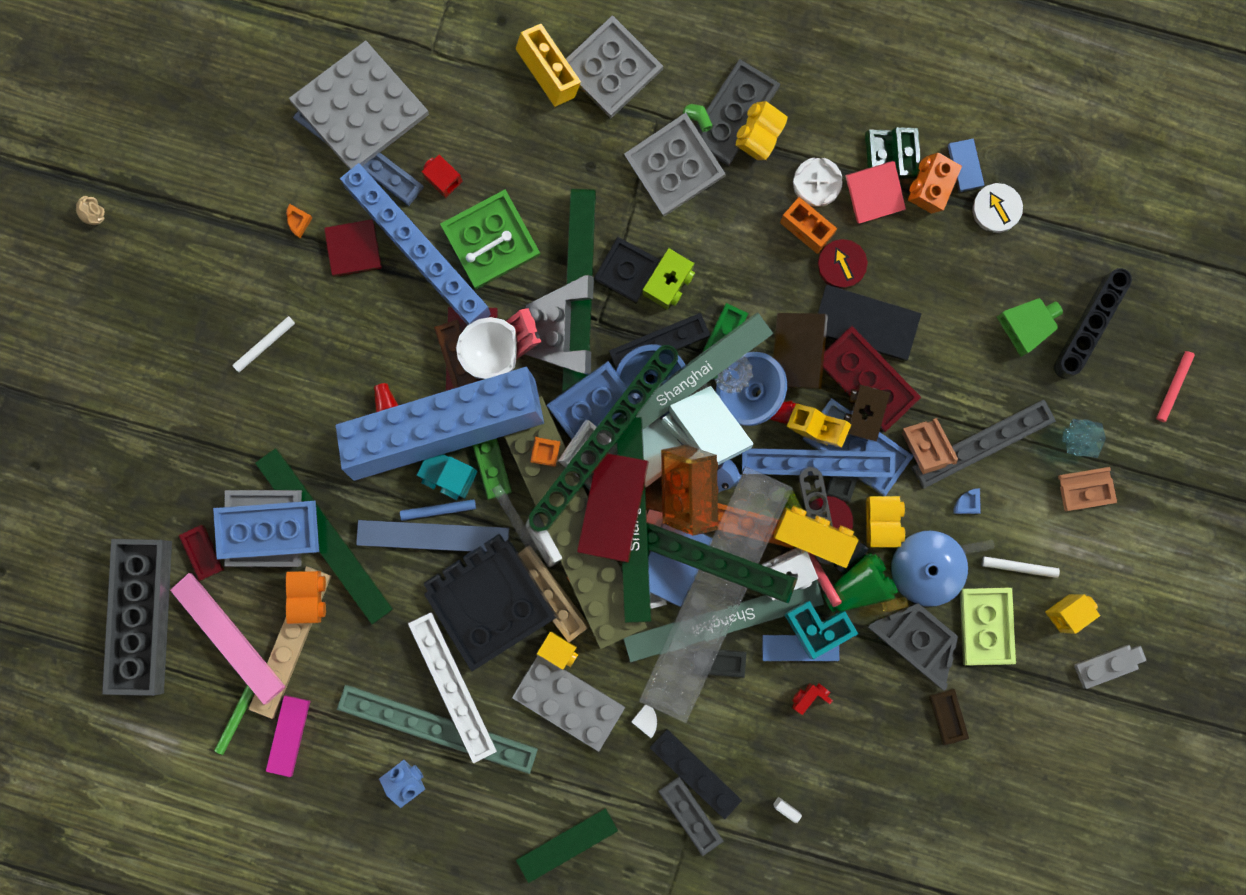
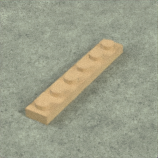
[248,566,331,719]

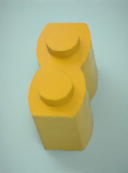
[735,101,788,160]
[866,496,905,547]

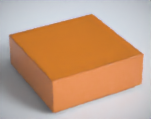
[530,437,561,467]

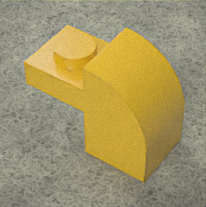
[787,403,851,448]

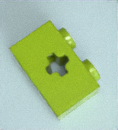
[643,248,695,310]

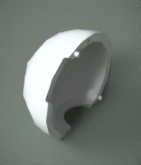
[456,317,517,380]

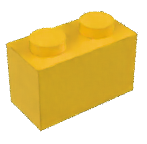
[1045,594,1100,634]

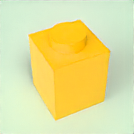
[537,631,578,670]

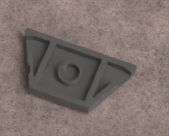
[867,603,958,691]

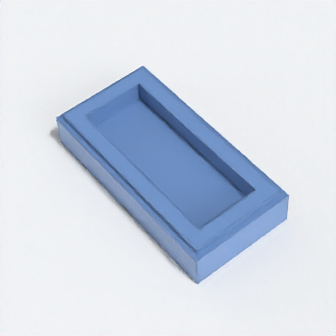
[948,139,984,192]

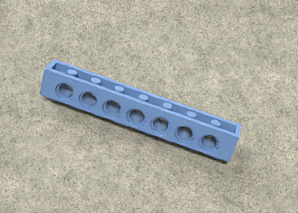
[340,163,491,325]

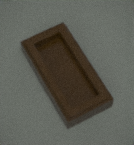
[929,688,969,745]

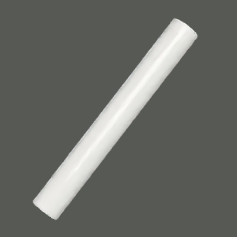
[232,316,295,372]
[982,556,1060,578]

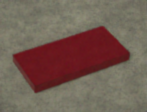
[823,326,922,432]
[577,454,649,563]

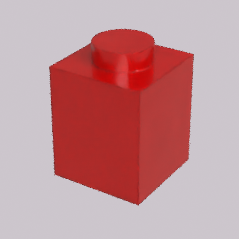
[422,155,463,198]

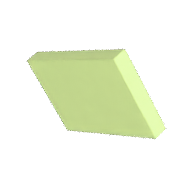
[960,588,1016,665]

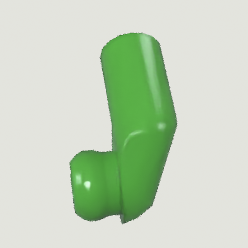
[683,104,713,132]

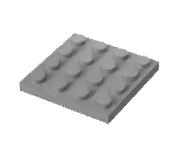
[289,41,429,170]

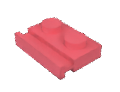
[506,308,541,359]

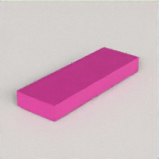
[266,695,310,777]

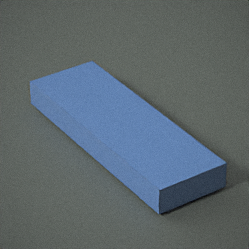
[762,635,839,661]

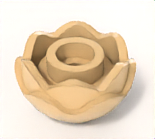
[76,196,105,225]

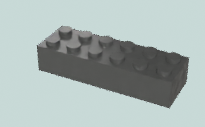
[102,539,172,696]

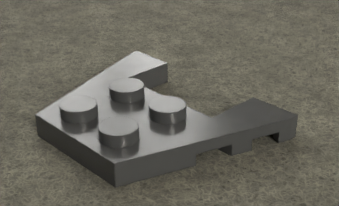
[525,275,594,375]

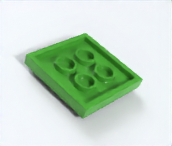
[440,189,541,290]

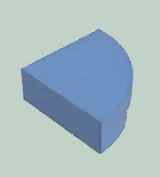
[953,488,981,514]

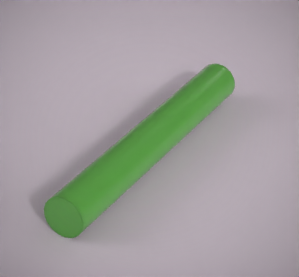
[214,685,254,755]

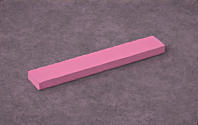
[170,573,286,705]

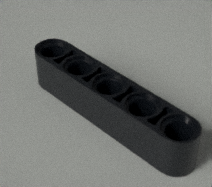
[1054,268,1132,379]

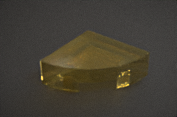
[882,597,908,612]

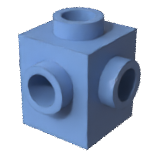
[379,760,425,808]

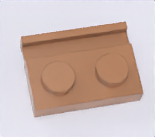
[902,418,958,474]
[1058,467,1117,511]

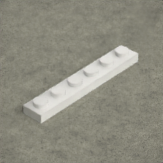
[408,613,497,763]

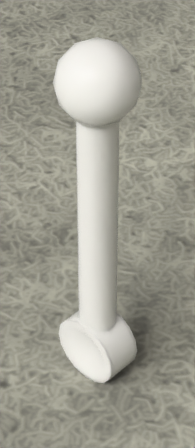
[466,231,512,263]

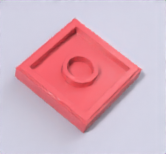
[845,161,906,223]

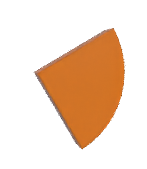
[286,204,312,238]

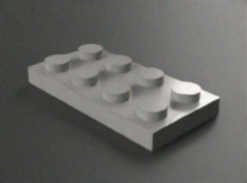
[512,655,625,752]

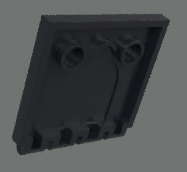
[424,534,558,672]

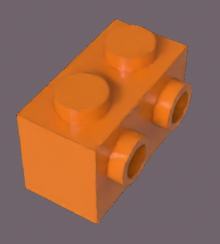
[908,152,962,214]

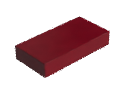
[179,525,224,581]

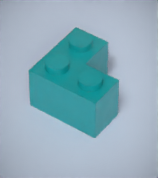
[417,454,478,500]
[784,601,858,660]

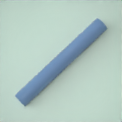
[400,499,476,521]

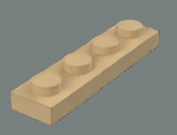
[518,545,590,642]

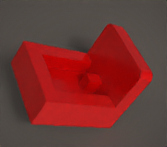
[792,683,833,715]

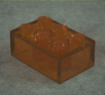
[661,445,719,536]

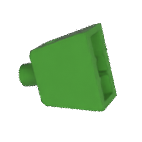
[997,298,1063,357]

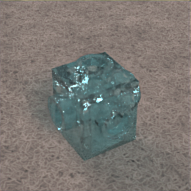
[1062,419,1106,458]

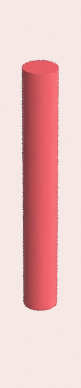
[1156,351,1195,422]
[808,552,842,607]

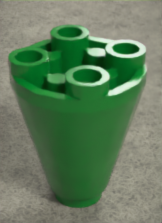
[824,553,898,613]

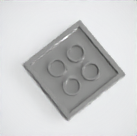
[566,15,663,118]
[624,113,726,216]
[225,490,302,567]

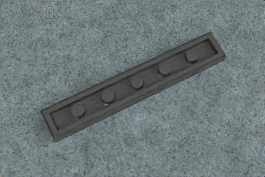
[911,400,1056,489]

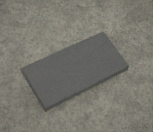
[696,59,781,166]

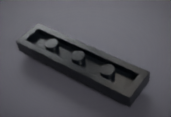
[609,313,710,369]
[650,729,742,819]

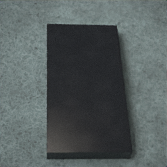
[817,285,922,361]

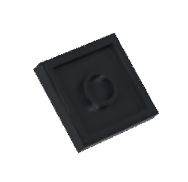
[594,237,661,304]

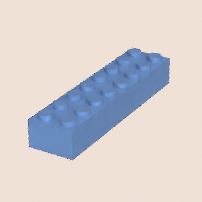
[336,367,544,481]

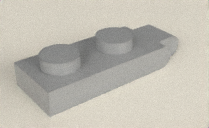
[1074,644,1146,689]

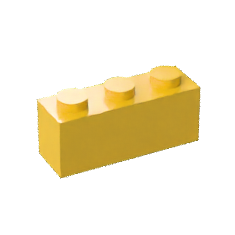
[516,24,581,107]
[773,506,859,568]

